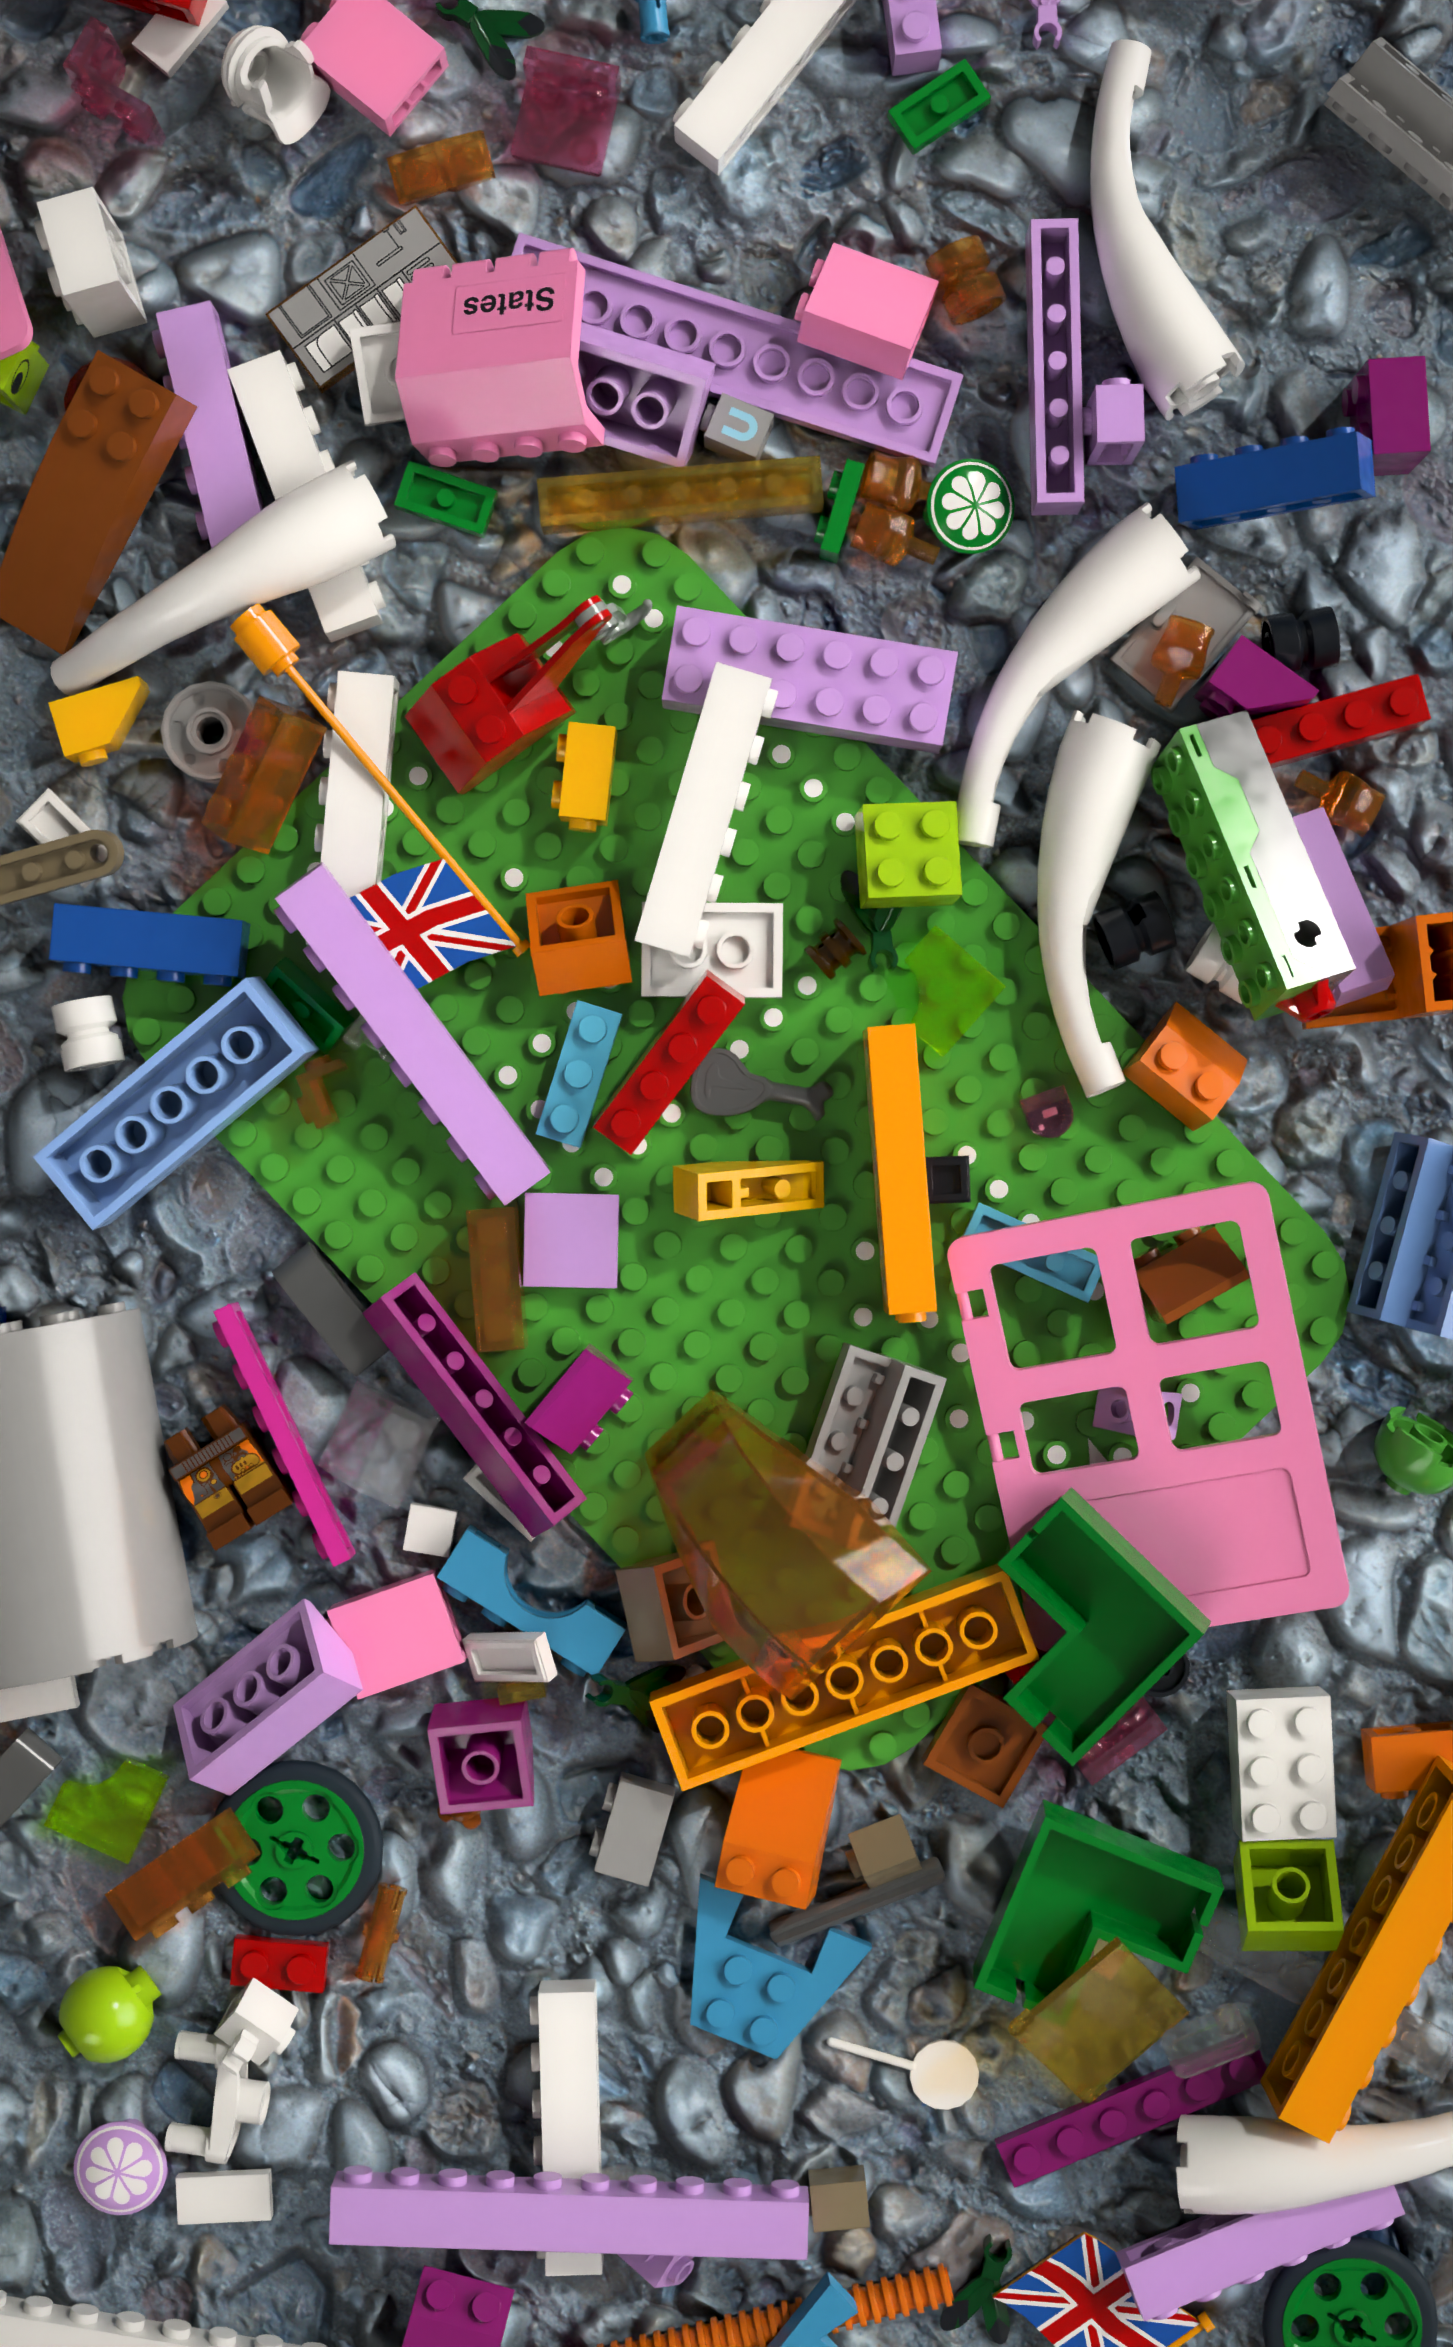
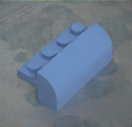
[1346,1132,1453,1340]

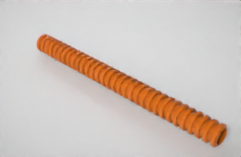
[596,2263,954,2347]

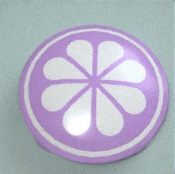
[74,2118,168,2215]

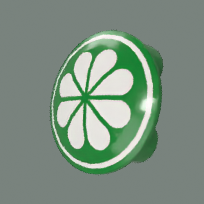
[923,459,1015,554]

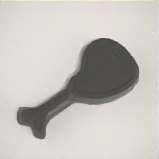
[690,1048,833,1121]

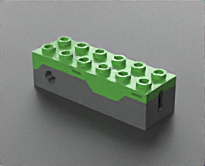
[1151,710,1356,1023]

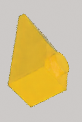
[673,1160,824,1221]

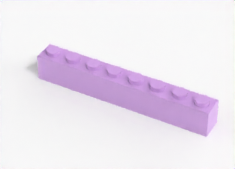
[273,862,551,1206]

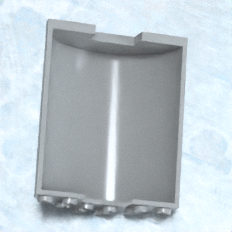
[0,1301,198,1690]

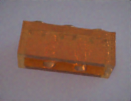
[201,695,327,855]
[466,1206,528,1353]
[104,1807,261,1942]

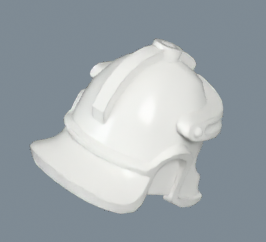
[221,25,331,145]

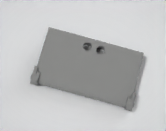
[1109,557,1262,714]

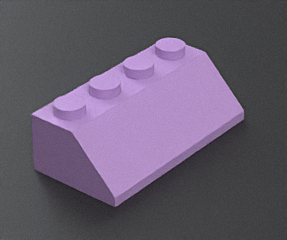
[173,1599,363,1796]

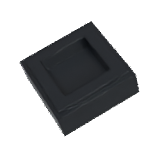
[925,1155,971,1204]

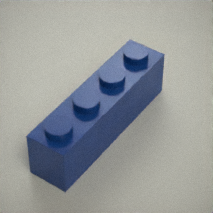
[1174,427,1376,530]
[49,903,250,987]

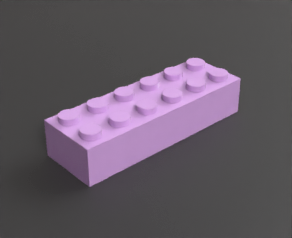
[662,605,958,754]

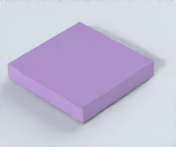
[523,1193,619,1288]

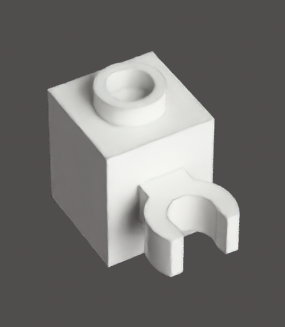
[214,1977,299,2076]

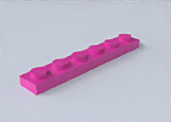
[212,1302,356,1567]

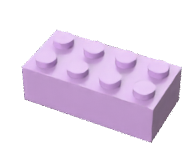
[578,322,716,469]

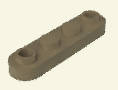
[0,830,124,906]

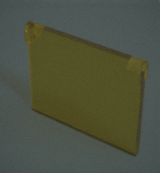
[1008,1937,1190,2103]

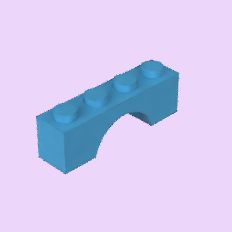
[437,1524,627,1677]

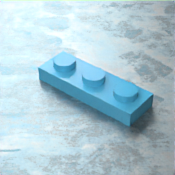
[536,1000,623,1148]
[962,1202,1101,1303]

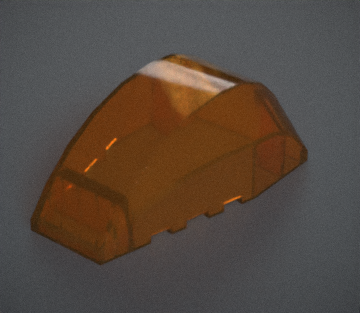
[645,1390,932,1700]

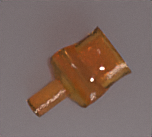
[860,450,932,513]
[850,501,940,567]
[1151,615,1215,708]
[1294,769,1386,837]

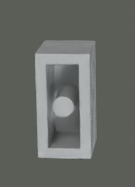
[589,1772,675,1887]

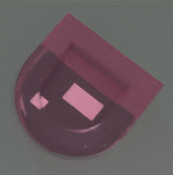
[1019,1085,1074,1138]

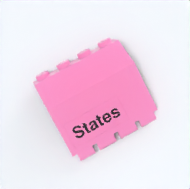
[395,248,605,467]

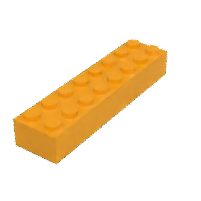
[649,1563,1040,1791]
[1260,1755,1453,2144]

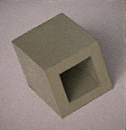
[845,1814,922,1889]
[808,2165,870,2233]

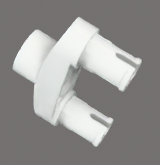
[164,2030,271,2165]

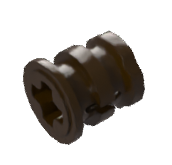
[804,917,867,980]

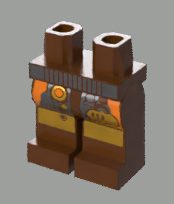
[164,1404,294,1551]

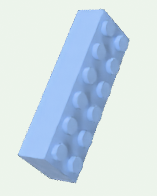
[33,976,320,1230]

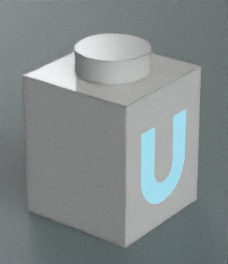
[699,393,774,469]

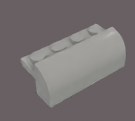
[1324,37,1453,214]
[782,1342,947,1558]

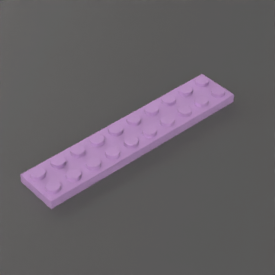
[512,232,964,468]

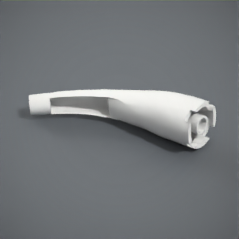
[1090,39,1245,421]
[50,460,396,696]
[957,502,1201,848]
[1037,710,1161,1098]
[1176,2111,1453,2215]

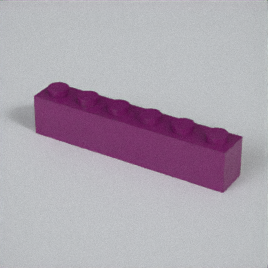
[362,1272,587,1538]

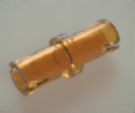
[354,1882,408,1984]

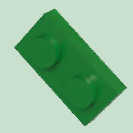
[887,59,991,155]
[813,459,865,564]
[394,461,499,538]
[265,957,355,1055]

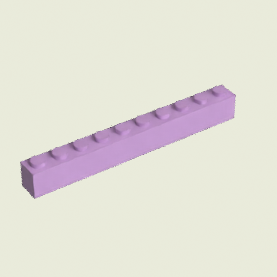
[329,2165,809,2260]

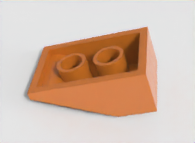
[714,1749,842,1910]

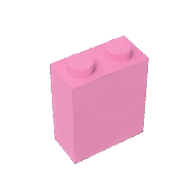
[300,0,449,137]
[794,243,939,380]
[325,1567,467,1700]

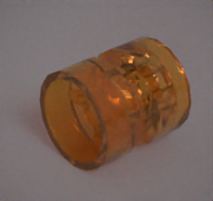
[925,235,1007,326]

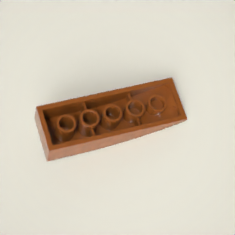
[0,350,197,655]

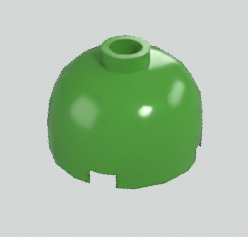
[1374,1406,1453,1495]

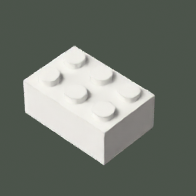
[34,187,147,338]
[1226,1686,1337,1842]

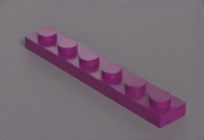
[995,2031,1267,2188]

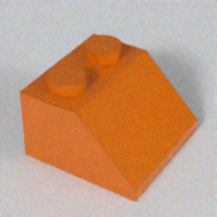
[525,880,632,996]
[1122,1001,1248,1131]

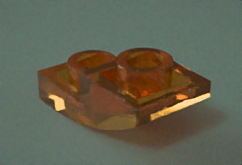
[387,130,496,206]

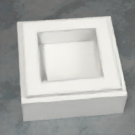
[403,1502,458,1558]

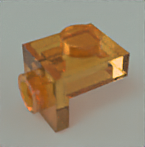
[295,1054,348,1130]

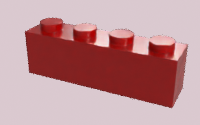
[1252,674,1431,768]
[593,969,745,1155]

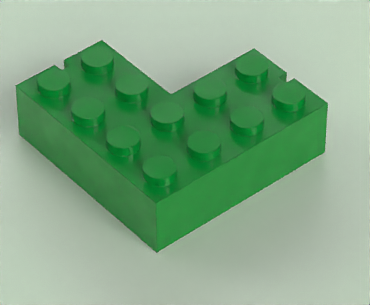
[997,1487,1211,1767]
[973,1799,1224,2023]

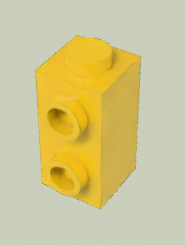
[551,722,617,833]

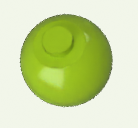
[57,1965,162,2063]

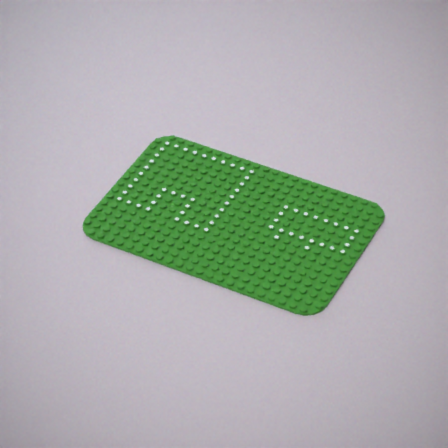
[122,527,1350,1771]

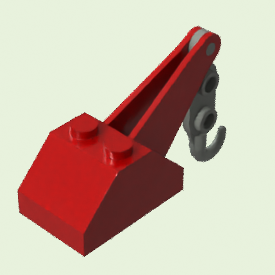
[405,595,653,794]

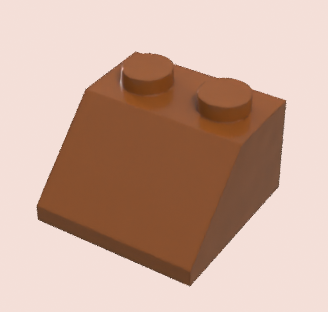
[1133,1226,1250,1325]

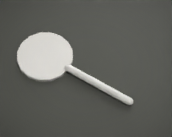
[826,2037,979,2110]

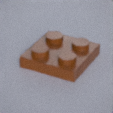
[921,1683,1048,1808]

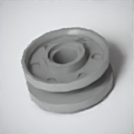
[161,681,266,785]

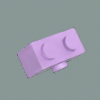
[1082,378,1145,466]

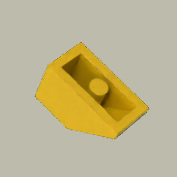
[48,676,150,767]

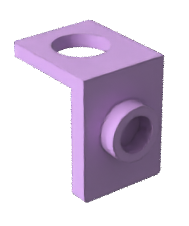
[1093,1387,1182,1440]

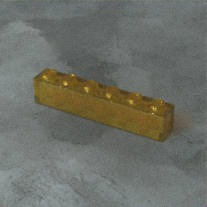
[537,455,824,535]

